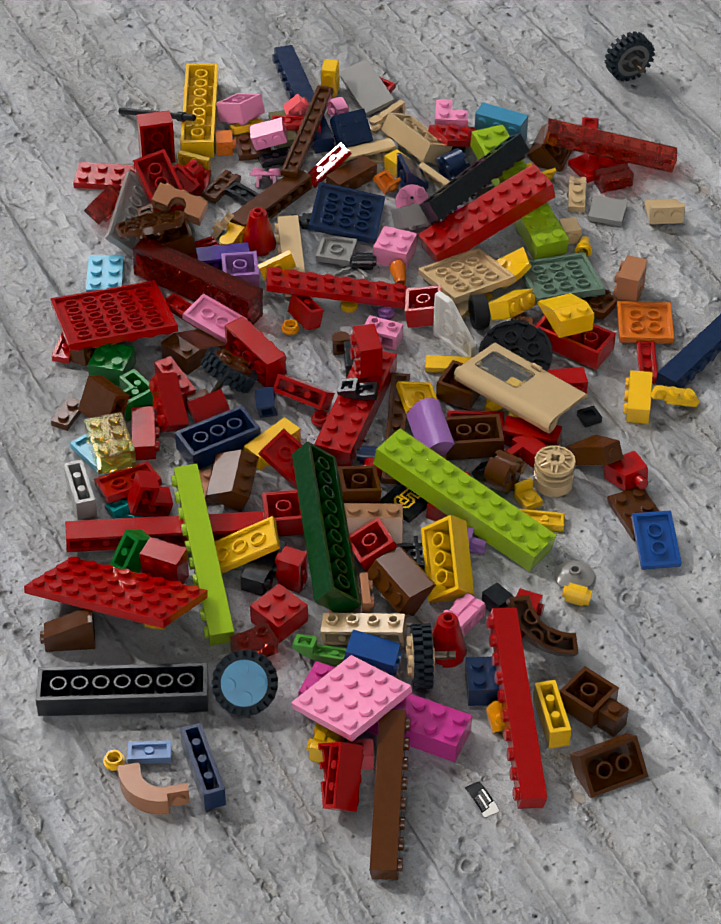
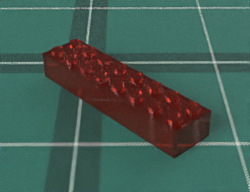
[132,237,263,325]

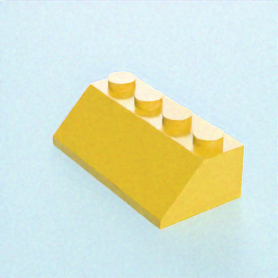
[421,515,475,603]

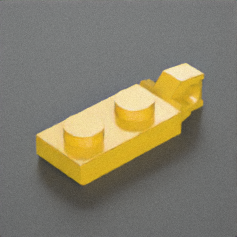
[650,385,700,407]

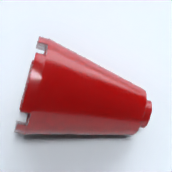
[242,207,276,257]
[432,612,467,668]

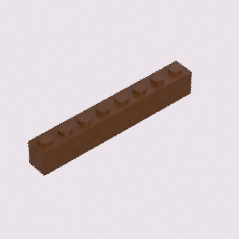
[369,710,411,880]

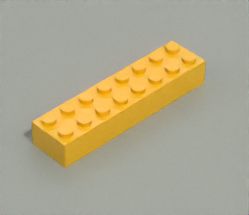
[180,64,219,158]

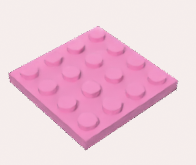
[291,655,412,741]

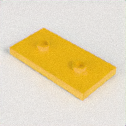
[215,516,280,574]

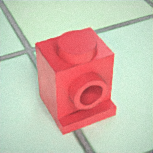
[283,94,310,116]

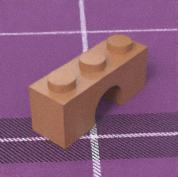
[152,182,208,226]

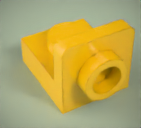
[514,478,543,510]

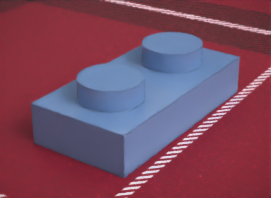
[127,740,171,764]

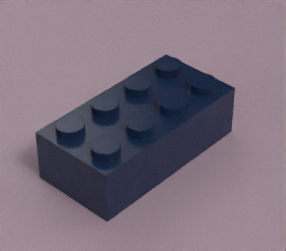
[175,405,261,469]

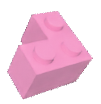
[435,99,468,129]

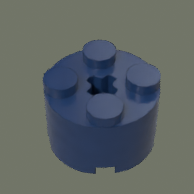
[435,148,471,181]

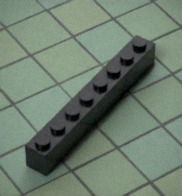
[419,133,530,223]

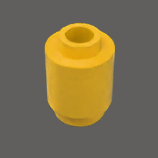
[561,582,593,607]

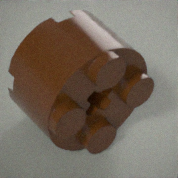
[484,449,527,494]

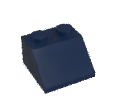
[396,153,428,199]

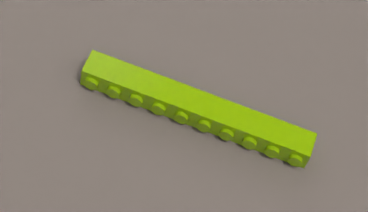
[171,464,234,646]

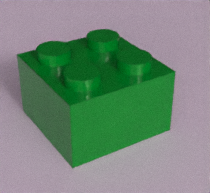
[88,344,136,386]

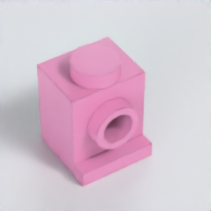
[327,97,349,118]

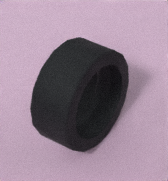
[468,294,490,329]

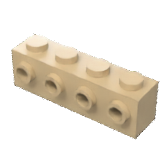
[320,613,407,646]

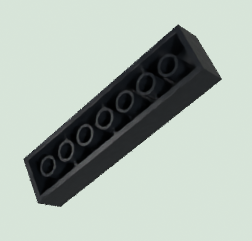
[36,663,209,716]

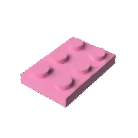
[182,294,248,344]

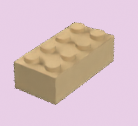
[381,112,453,165]

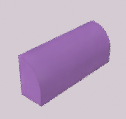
[406,398,455,457]

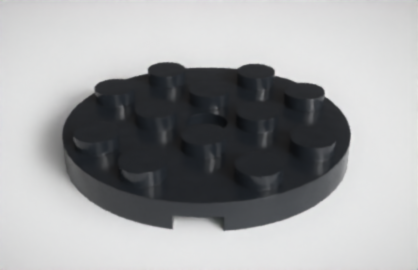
[479,320,553,383]

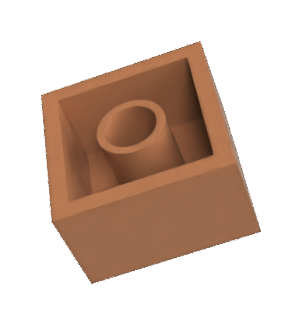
[613,255,648,302]

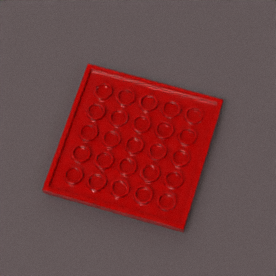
[50,280,178,351]

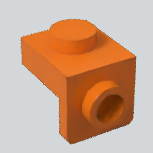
[373,169,402,195]

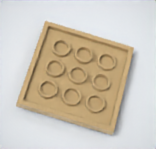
[418,248,516,304]

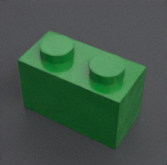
[110,529,150,573]

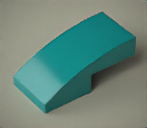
[105,499,141,519]

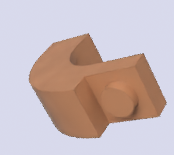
[117,762,190,815]

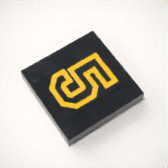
[380,483,428,523]

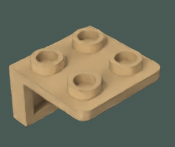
[644,199,685,224]

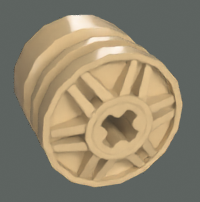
[533,445,576,497]

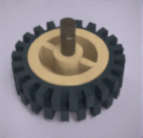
[406,623,456,689]

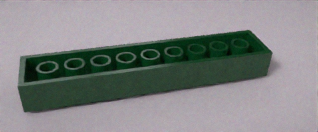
[292,441,361,613]

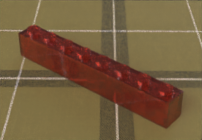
[543,118,677,173]

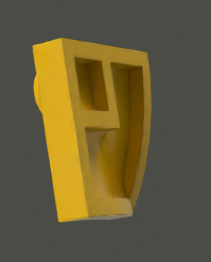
[495,247,531,289]

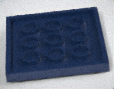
[308,182,386,244]

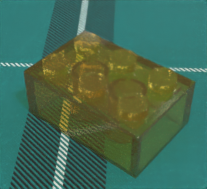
[84,412,136,475]

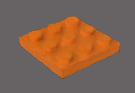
[616,301,674,344]

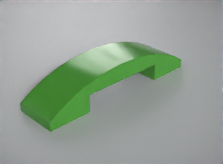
[292,634,346,666]

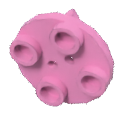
[250,168,283,188]
[395,184,429,208]

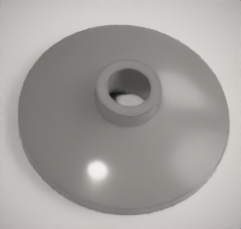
[554,560,595,588]

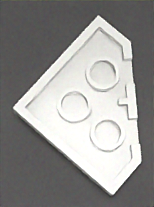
[433,291,476,357]

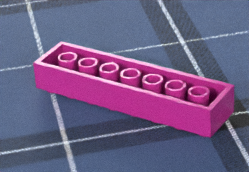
[298,661,472,762]

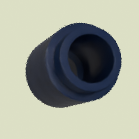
[356,446,378,465]

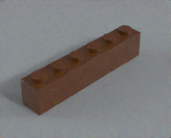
[230,170,312,228]

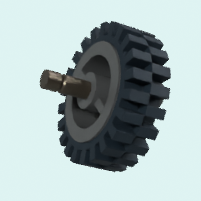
[605,31,655,82]

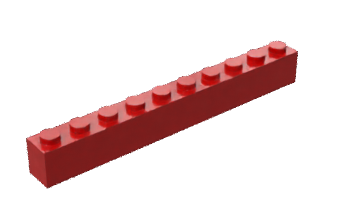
[65,511,265,552]
[486,608,547,809]

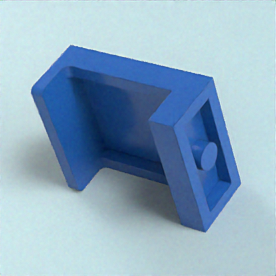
[343,629,402,676]

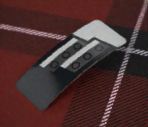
[465,782,499,817]

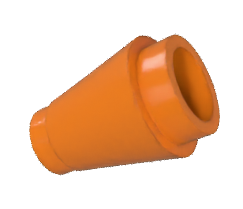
[389,260,406,285]

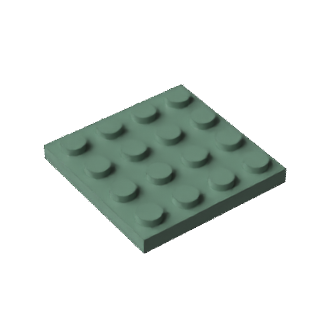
[522,252,605,305]

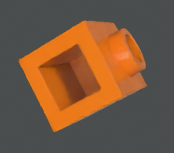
[216,130,236,156]

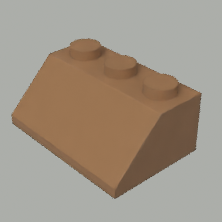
[344,503,403,544]

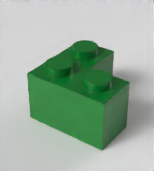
[119,369,153,421]

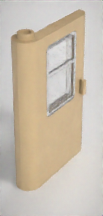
[454,343,588,433]

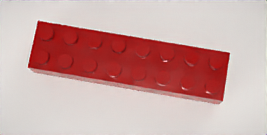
[418,164,556,262]
[314,351,397,466]

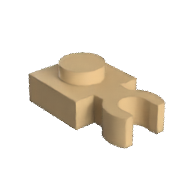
[210,211,234,239]

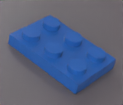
[631,510,682,570]

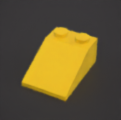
[538,293,594,338]

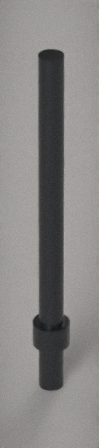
[118,108,196,122]

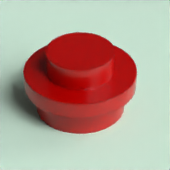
[311,410,328,427]

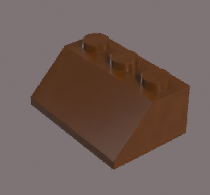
[527,118,576,172]
[205,450,259,512]
[367,546,436,616]
[569,733,649,798]

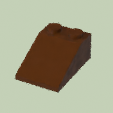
[139,217,197,257]
[161,329,226,375]

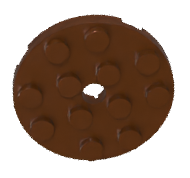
[115,210,185,239]

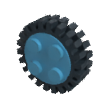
[211,650,278,716]

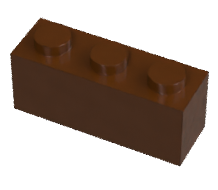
[326,155,377,189]

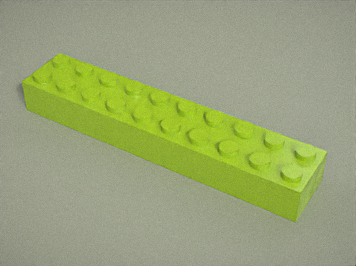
[470,124,569,260]
[373,428,557,572]

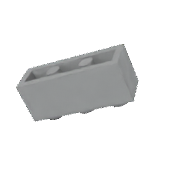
[63,460,97,520]

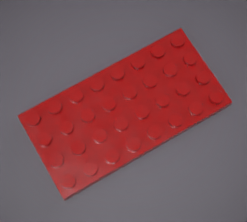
[24,557,208,628]

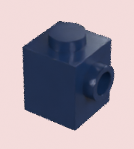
[255,387,278,418]

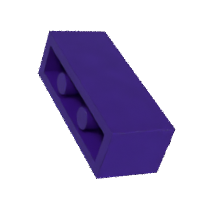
[196,242,250,275]

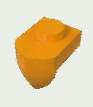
[486,701,505,733]

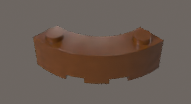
[506,595,579,657]

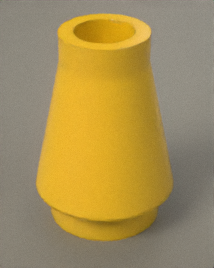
[575,236,592,258]

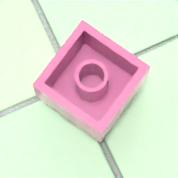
[216,93,265,125]
[373,226,417,270]

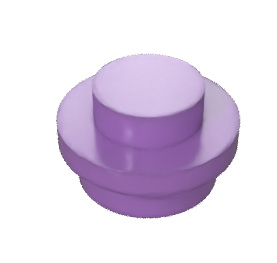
[377,306,395,320]

